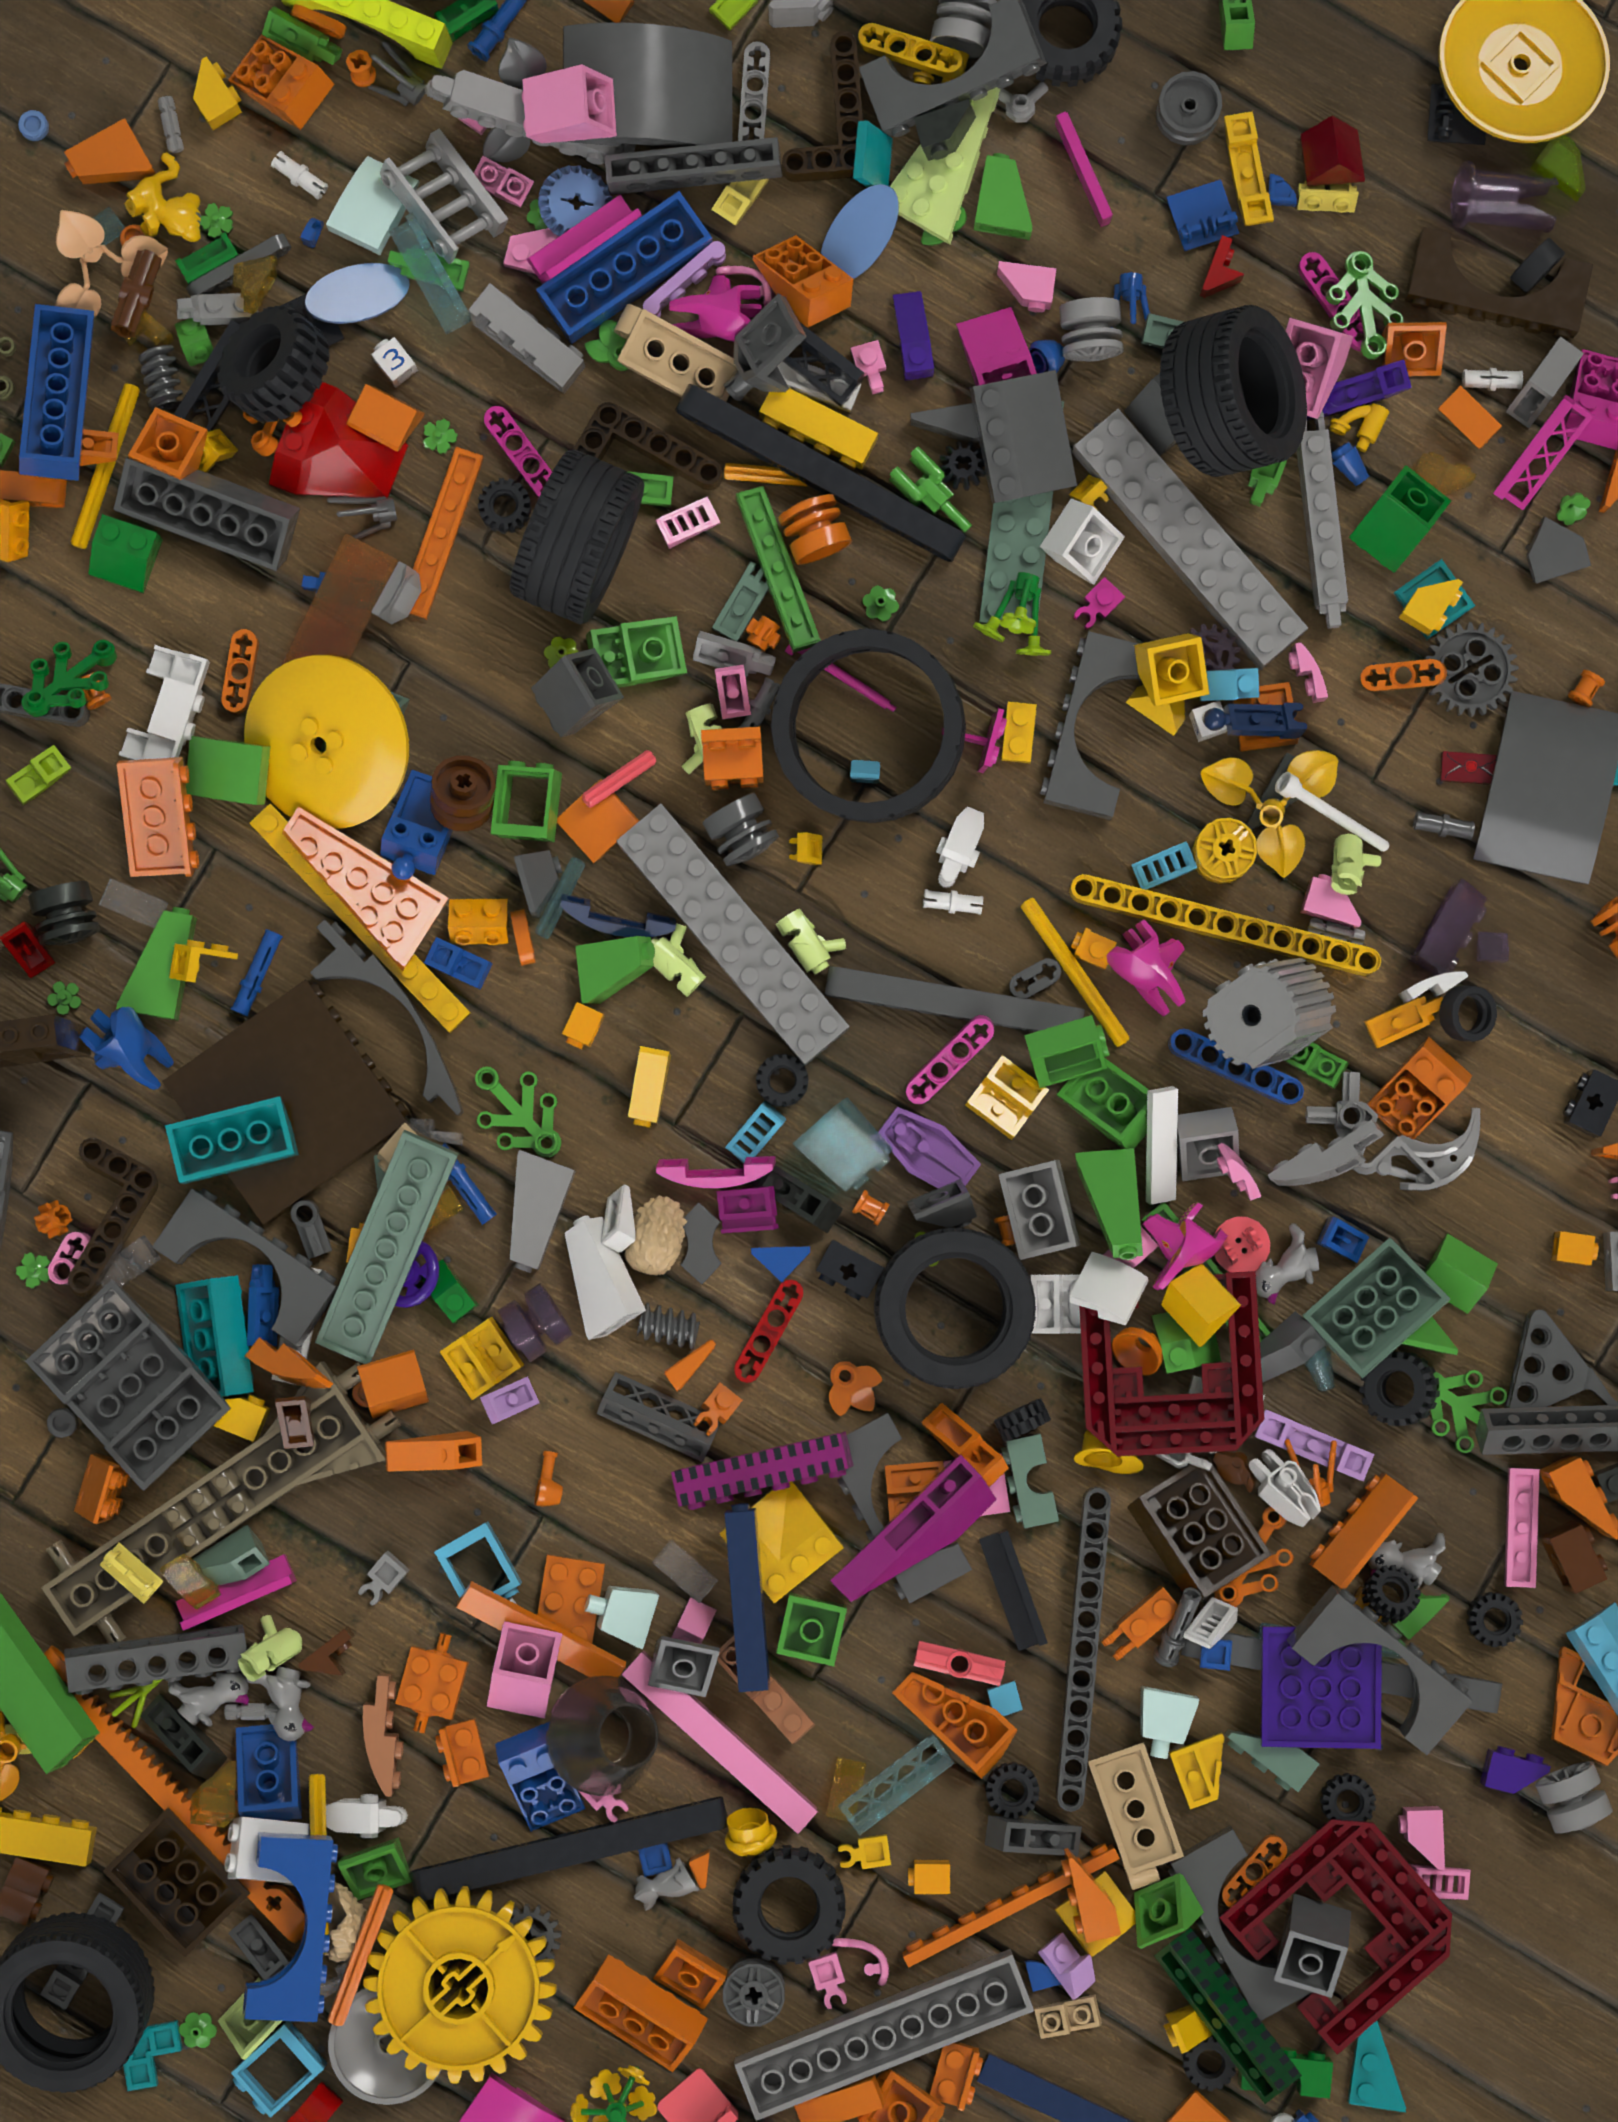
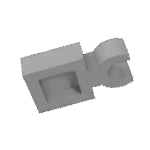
[358,1551,410,1605]

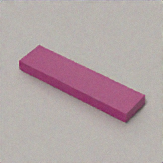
[1055,111,1113,227]

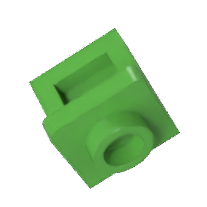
[175,318,214,366]

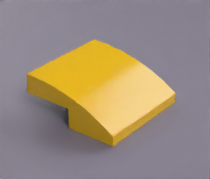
[965,1055,1049,1140]
[440,1317,524,1400]
[1055,1871,1136,1957]

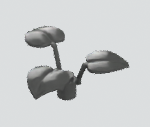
[483,38,547,162]

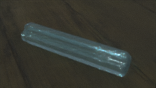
[535,857,585,939]

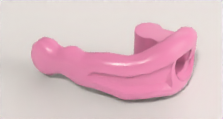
[716,266,775,307]
[831,1938,889,1986]

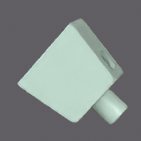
[585,1586,659,1649]
[1140,1686,1199,1759]

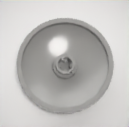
[328,1987,442,2105]

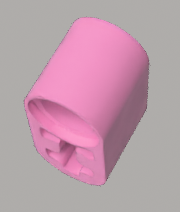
[48,1232,91,1284]

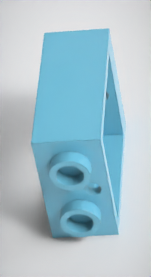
[434,1521,522,1599]
[231,2021,328,2118]

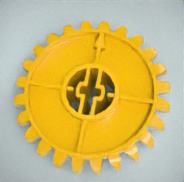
[363,1886,557,2084]

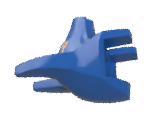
[79,1007,174,1090]

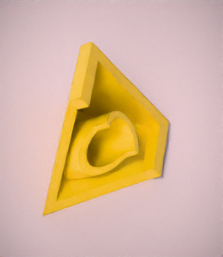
[1126,685,1185,736]

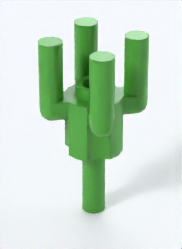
[889,446,972,533]

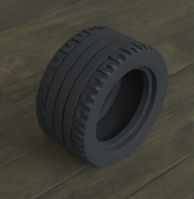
[1160,305,1307,477]
[510,449,644,624]
[874,1228,1036,1389]
[0,1912,155,2093]

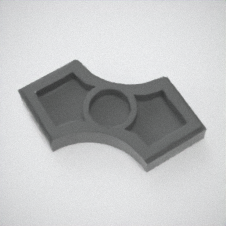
[681,1202,722,1285]

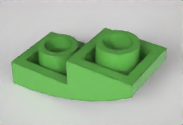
[1284,1043,1349,1089]

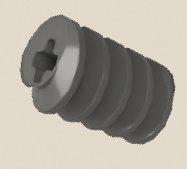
[138,345,183,410]
[636,1303,700,1350]

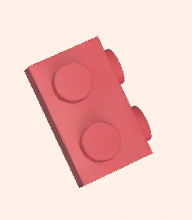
[657,2068,739,2122]

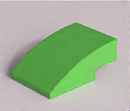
[586,616,687,688]
[186,736,271,805]

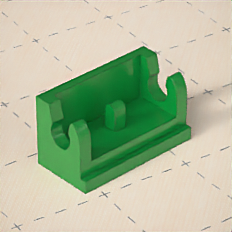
[434,0,498,42]
[175,232,239,284]

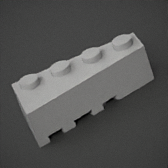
[468,283,585,394]

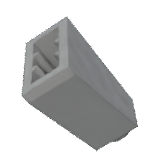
[1506,337,1584,428]

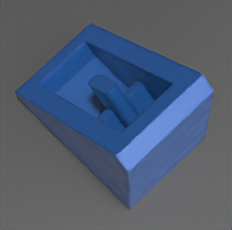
[1316,1217,1369,1263]
[751,1246,810,1282]

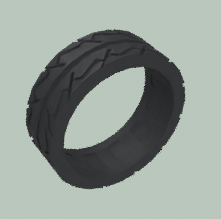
[771,628,966,823]

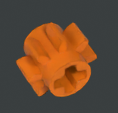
[745,615,781,652]
[34,1200,72,1239]

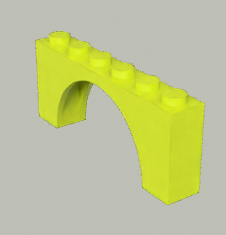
[281,0,453,69]

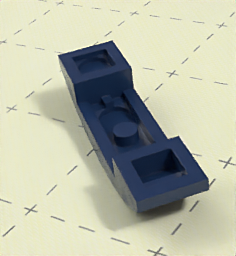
[560,894,676,937]

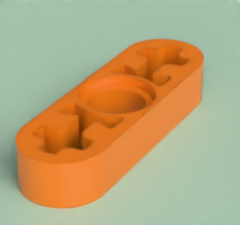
[221,629,259,714]
[1361,659,1447,692]
[1221,1835,1287,1907]

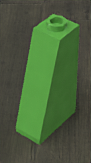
[116,907,197,1021]
[1075,1148,1143,1260]

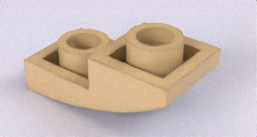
[1034,1994,1102,2039]

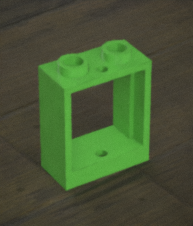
[490,761,562,842]
[1024,1015,1110,1088]

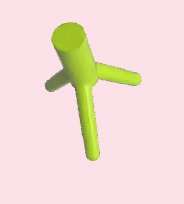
[109,1679,163,1728]

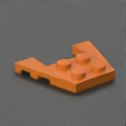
[1551,1646,1618,1766]

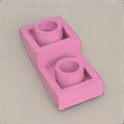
[474,156,534,208]
[1289,643,1328,703]
[1216,1143,1261,1201]

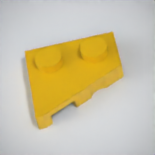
[1169,1732,1224,1810]

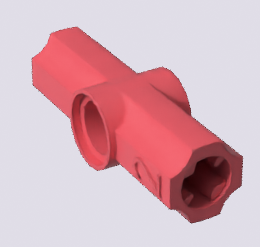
[913,1640,1006,1686]

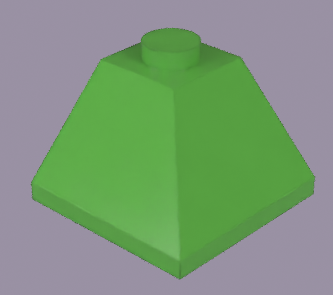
[1151,1312,1221,1374]
[1401,1317,1458,1355]

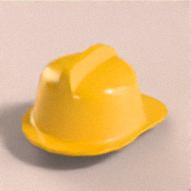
[1074,1430,1144,1474]

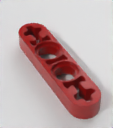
[734,1280,804,1383]

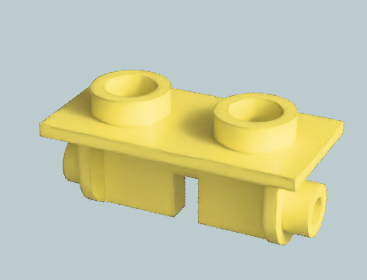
[1297,181,1359,213]
[100,1542,164,1604]

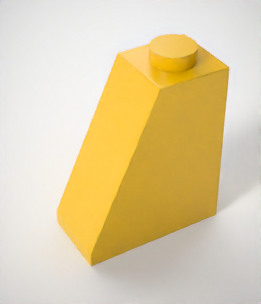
[628,1046,671,1128]

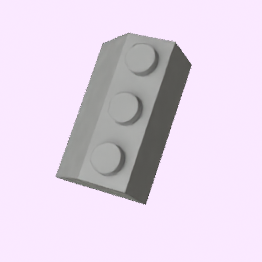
[998,1160,1081,1260]

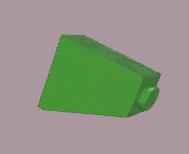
[973,153,1033,240]
[575,936,655,1004]

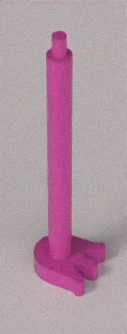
[784,644,897,712]

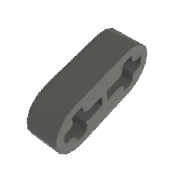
[1009,958,1061,999]

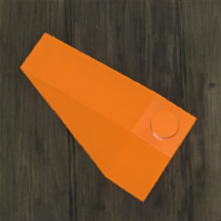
[892,1672,1018,1779]

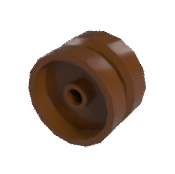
[430,756,496,831]

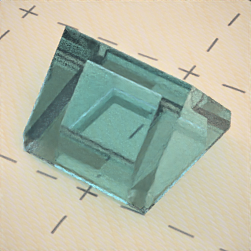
[93,207,125,245]

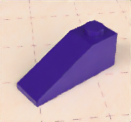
[893,291,934,381]

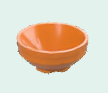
[1112,1327,1163,1376]

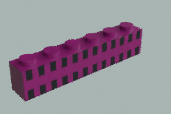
[671,1431,854,1510]

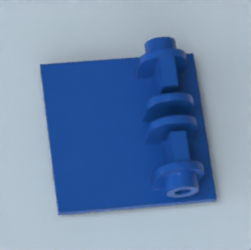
[1166,179,1239,252]

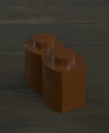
[0,1856,54,1926]

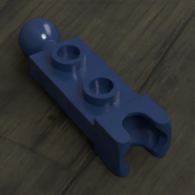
[1203,702,1307,739]

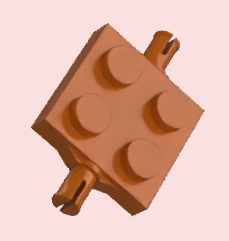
[395,1632,469,1733]

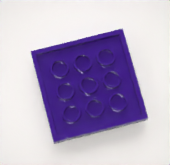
[1261,1626,1382,1749]

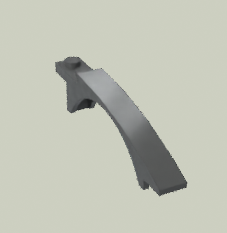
[310,920,464,1116]

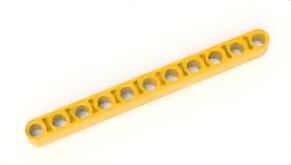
[1069,874,1381,976]

